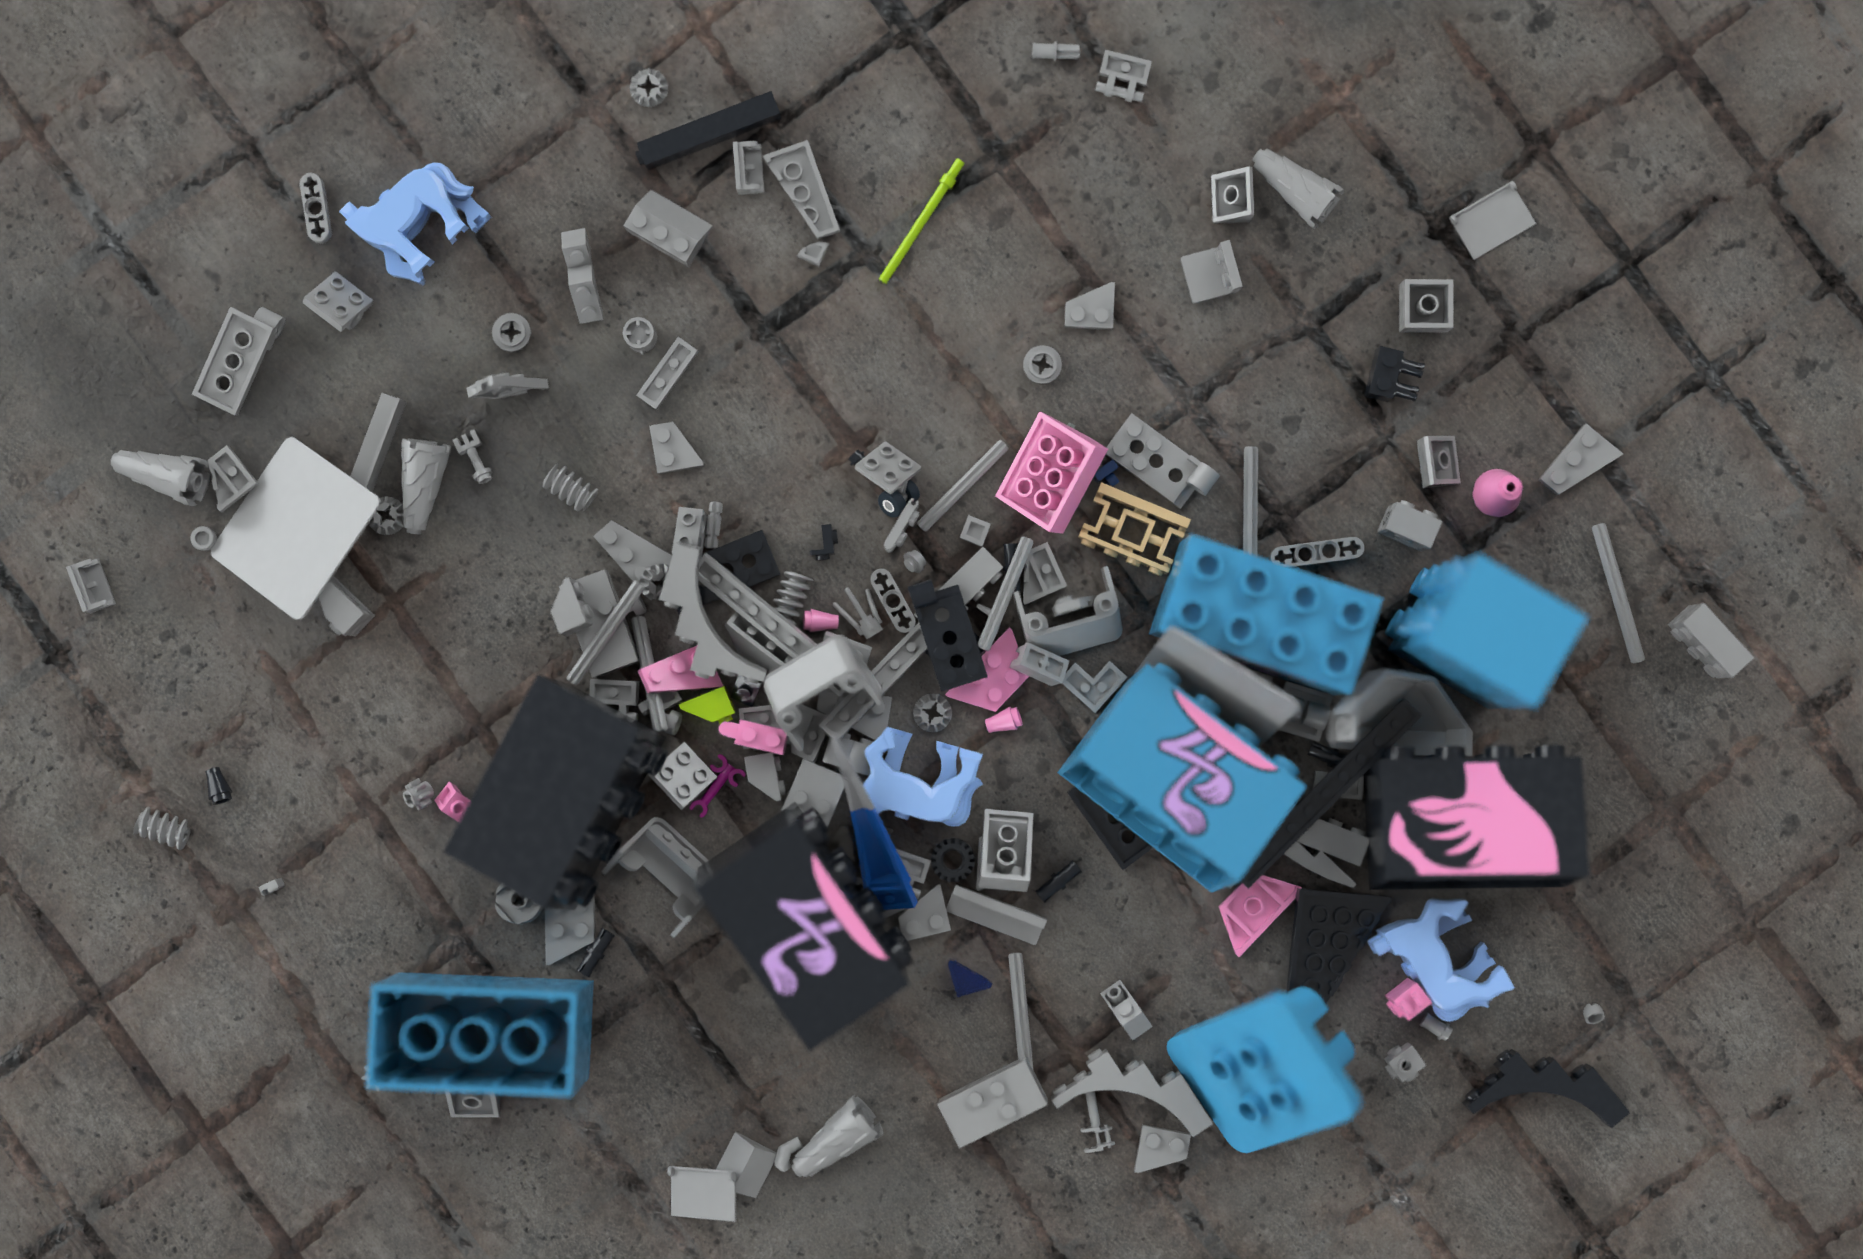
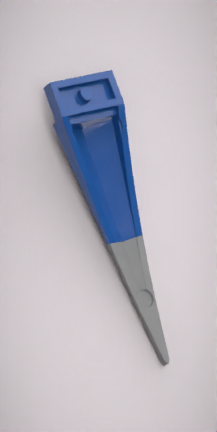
[832,733,918,910]

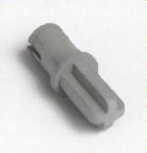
[1032,41,1080,61]

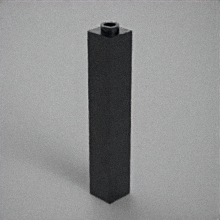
[635,91,782,170]

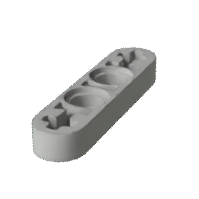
[1269,537,1364,567]

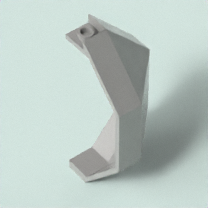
[1329,669,1473,756]

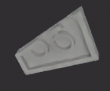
[1539,424,1623,495]
[1051,595,1097,618]
[817,688,892,740]

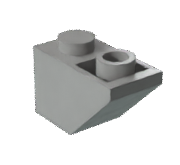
[551,577,593,636]
[744,753,786,801]
[1100,980,1153,1040]

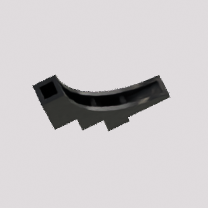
[1462,1049,1630,1128]

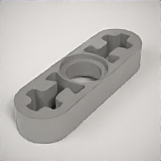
[300,173,332,244]
[871,569,916,633]

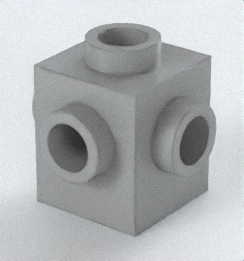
[1384,1042,1426,1082]

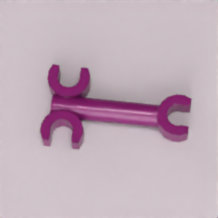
[689,754,747,818]

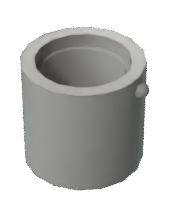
[623,317,657,354]

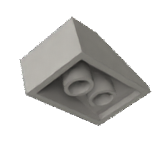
[318,576,375,636]
[978,809,1033,892]

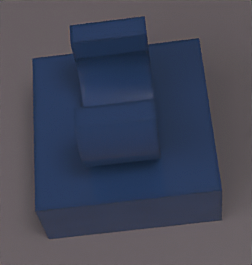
[1093,460,1120,487]

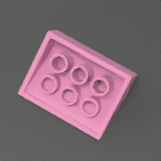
[995,412,1108,534]

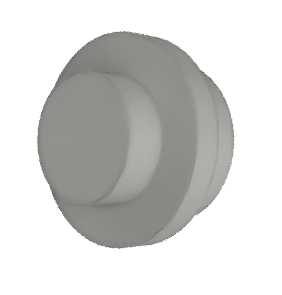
[904,550,926,573]

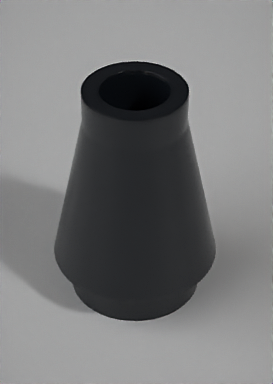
[205,767,233,805]

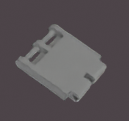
[884,498,920,553]

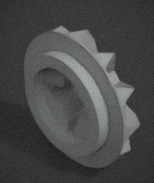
[629,68,668,107]
[492,313,531,352]
[1023,345,1062,384]
[369,496,404,535]
[639,563,669,601]
[913,694,952,732]

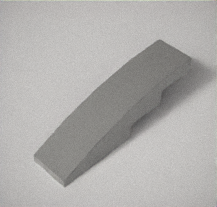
[1284,841,1356,888]

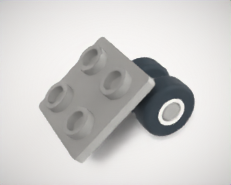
[855,442,921,518]

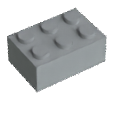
[1668,603,1754,678]

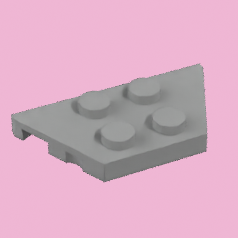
[467,373,549,399]
[545,895,595,965]

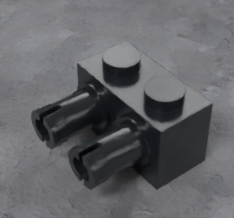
[1364,346,1425,402]

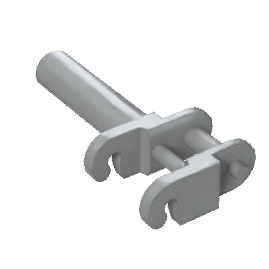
[1081,1091,1115,1153]

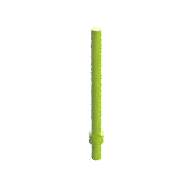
[879,158,965,284]

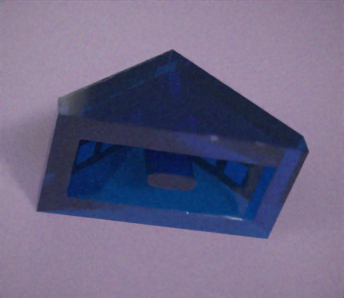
[948,958,993,998]

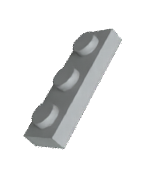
[636,337,698,410]

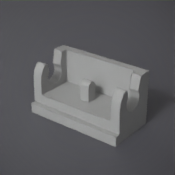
[733,141,764,195]
[66,559,116,613]
[1010,642,1069,686]

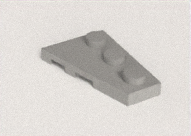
[594,520,672,582]

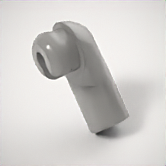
[774,1136,803,1172]

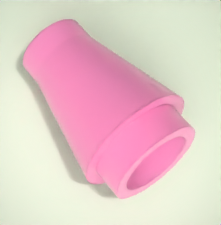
[803,609,839,633]
[985,707,1023,733]

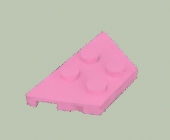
[945,627,1029,712]
[1218,875,1302,957]

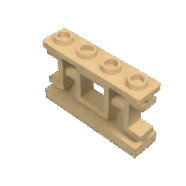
[1078,482,1191,576]

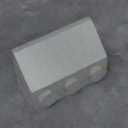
[624,190,713,267]

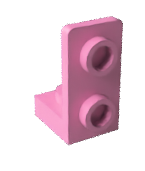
[434,781,470,822]

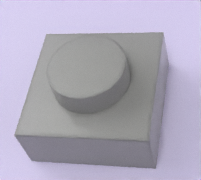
[960,515,991,547]

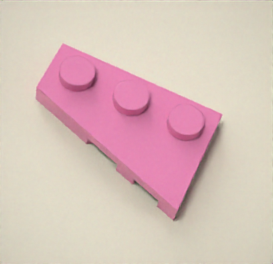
[638,646,723,693]

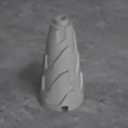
[1252,148,1344,229]
[401,438,451,534]
[111,450,210,506]
[792,1095,883,1177]

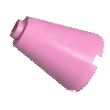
[1473,469,1522,517]

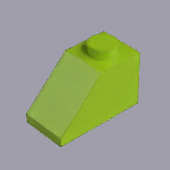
[679,686,736,724]

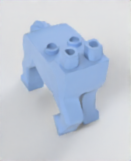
[339,162,491,285]
[863,727,983,827]
[1367,898,1514,1022]

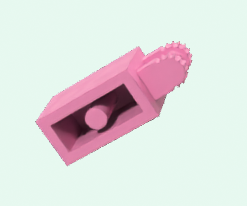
[719,720,788,755]
[1385,978,1432,1021]

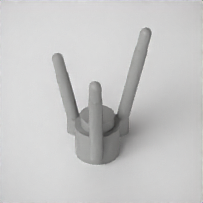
[833,588,883,639]

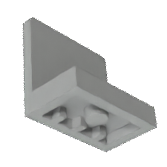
[1180,240,1243,304]

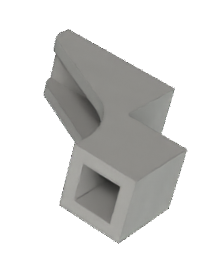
[561,228,603,324]

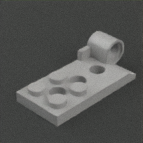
[192,307,285,416]
[1106,413,1220,509]

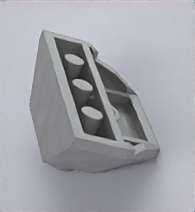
[725,612,793,675]

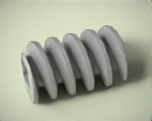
[543,463,598,512]
[773,571,814,625]
[133,807,190,850]

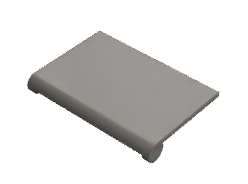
[1450,181,1536,260]
[667,1166,736,1222]

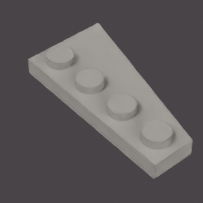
[763,140,840,240]

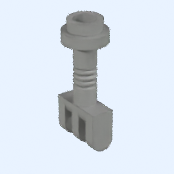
[453,429,492,484]

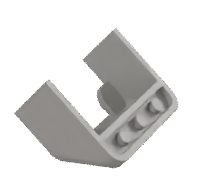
[1013,566,1123,656]
[764,635,882,752]
[602,817,709,938]

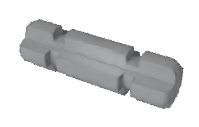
[704,501,723,549]

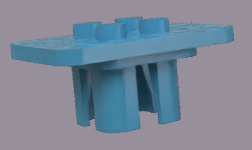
[1167,987,1362,1153]

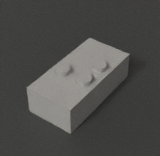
[559,569,640,678]
[782,759,845,827]
[937,1056,1048,1148]

